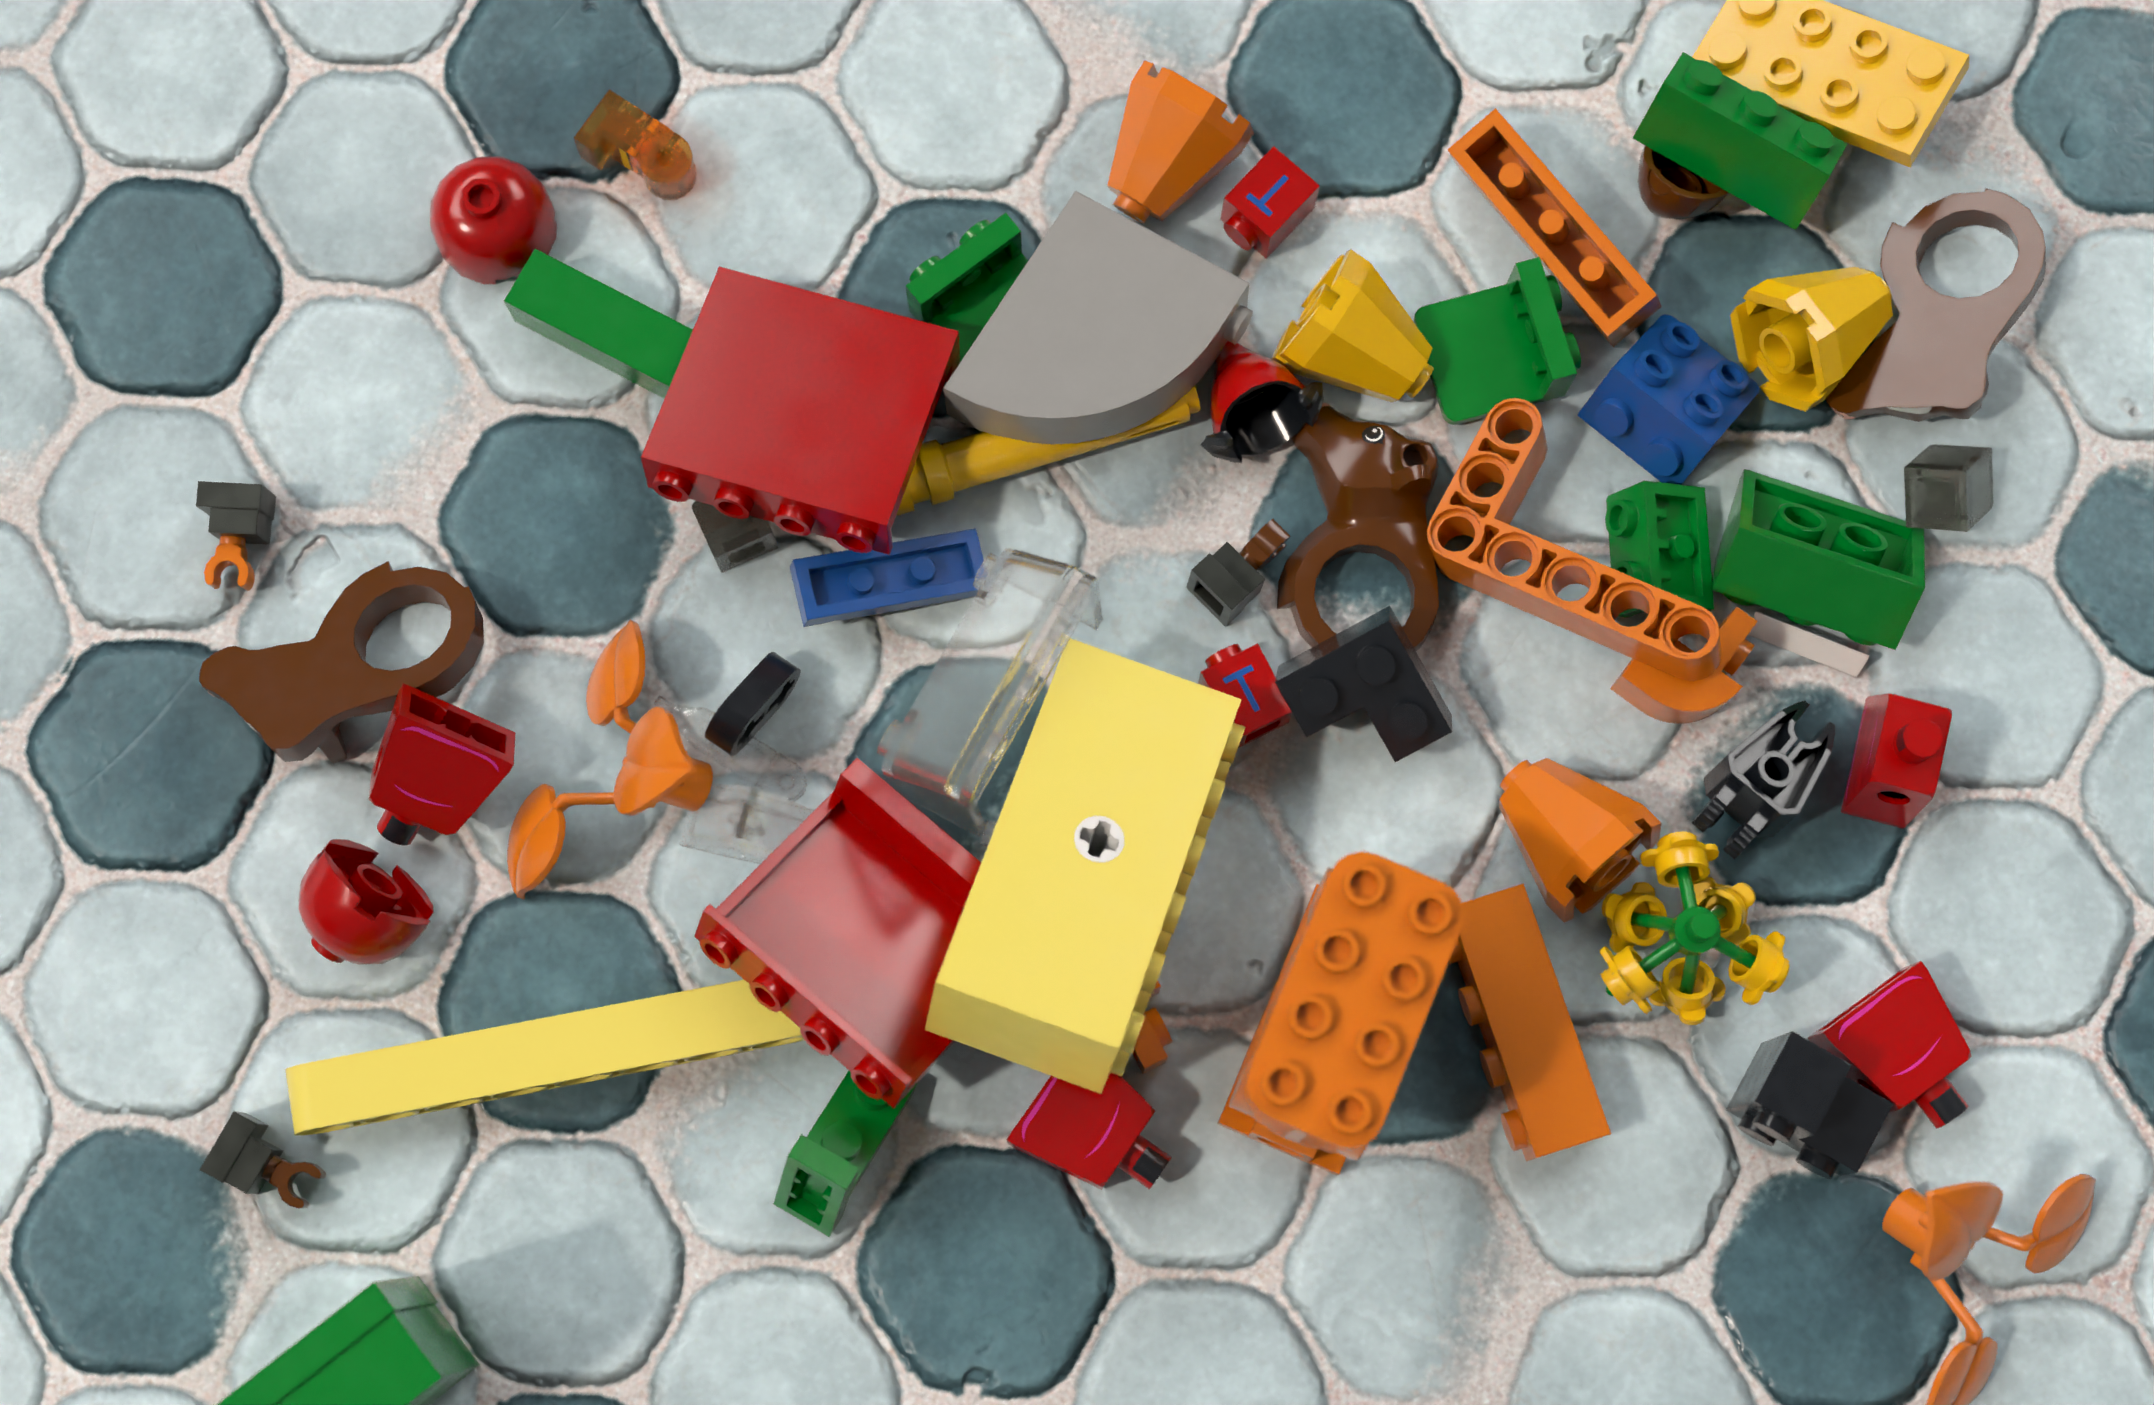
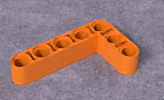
[1427,398,1722,681]

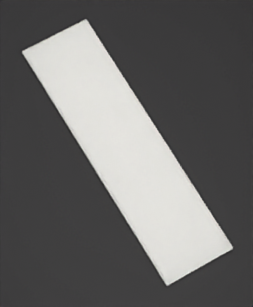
[1748,611,1870,677]

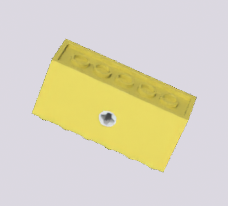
[925,637,1245,1094]

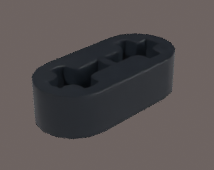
[704,652,801,757]

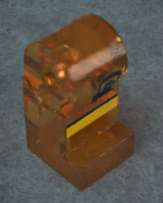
[574,89,697,200]

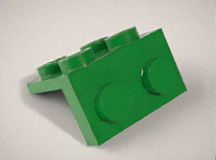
[905,213,1028,362]
[1413,257,1581,425]

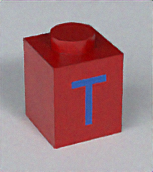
[1221,146,1320,259]
[1198,643,1292,748]

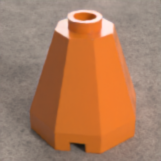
[1107,60,1254,224]
[1499,758,1661,923]

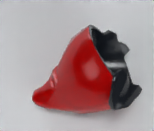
[1200,341,1324,463]

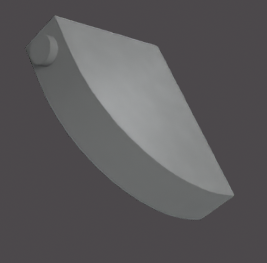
[943,191,1253,444]

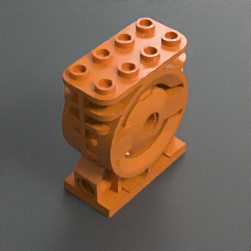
[1217,851,1465,1175]

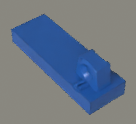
[789,528,991,627]

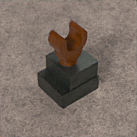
[1186,519,1291,627]
[199,1111,326,1208]

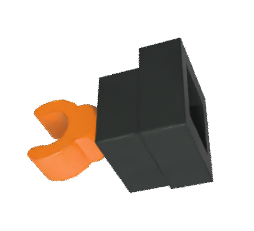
[196,481,276,591]

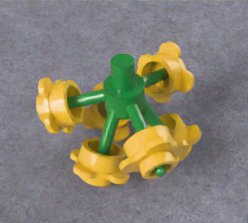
[1599,831,1789,1025]

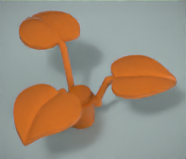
[507,620,713,899]
[1882,1174,2096,1405]

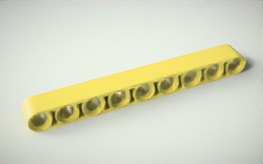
[285,980,805,1136]

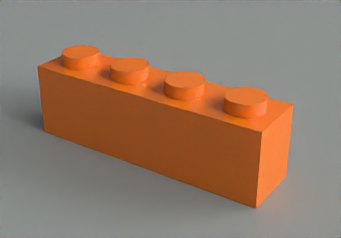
[1448,108,1662,347]
[1448,883,1611,1161]

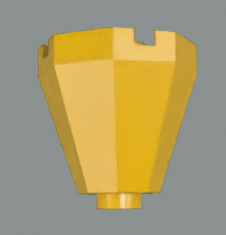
[1271,249,1434,403]
[1730,267,1893,412]

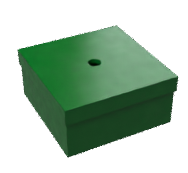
[216,1276,480,1405]

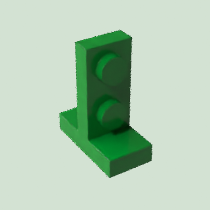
[773,1071,917,1237]

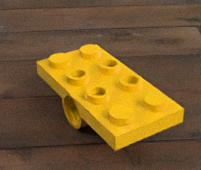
[1692,0,1969,168]

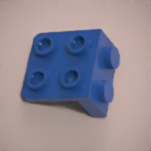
[1577,314,1759,485]

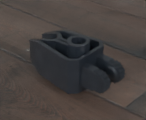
[1692,701,1835,859]

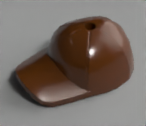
[1638,146,1729,219]

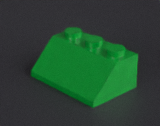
[1633,52,1847,230]
[1712,469,1925,650]

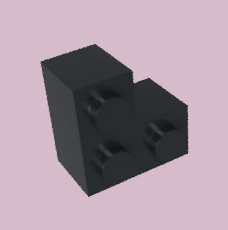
[1275,606,1452,762]
[1726,1031,1893,1179]

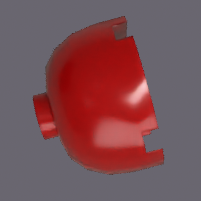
[430,156,557,284]
[298,839,434,964]

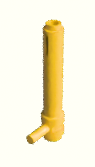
[896,386,1200,516]

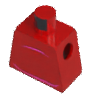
[368,683,516,846]
[1841,693,1952,829]
[1807,961,1972,1129]
[1006,1073,1172,1190]

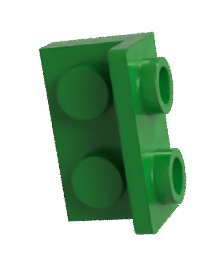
[1605,481,1714,618]

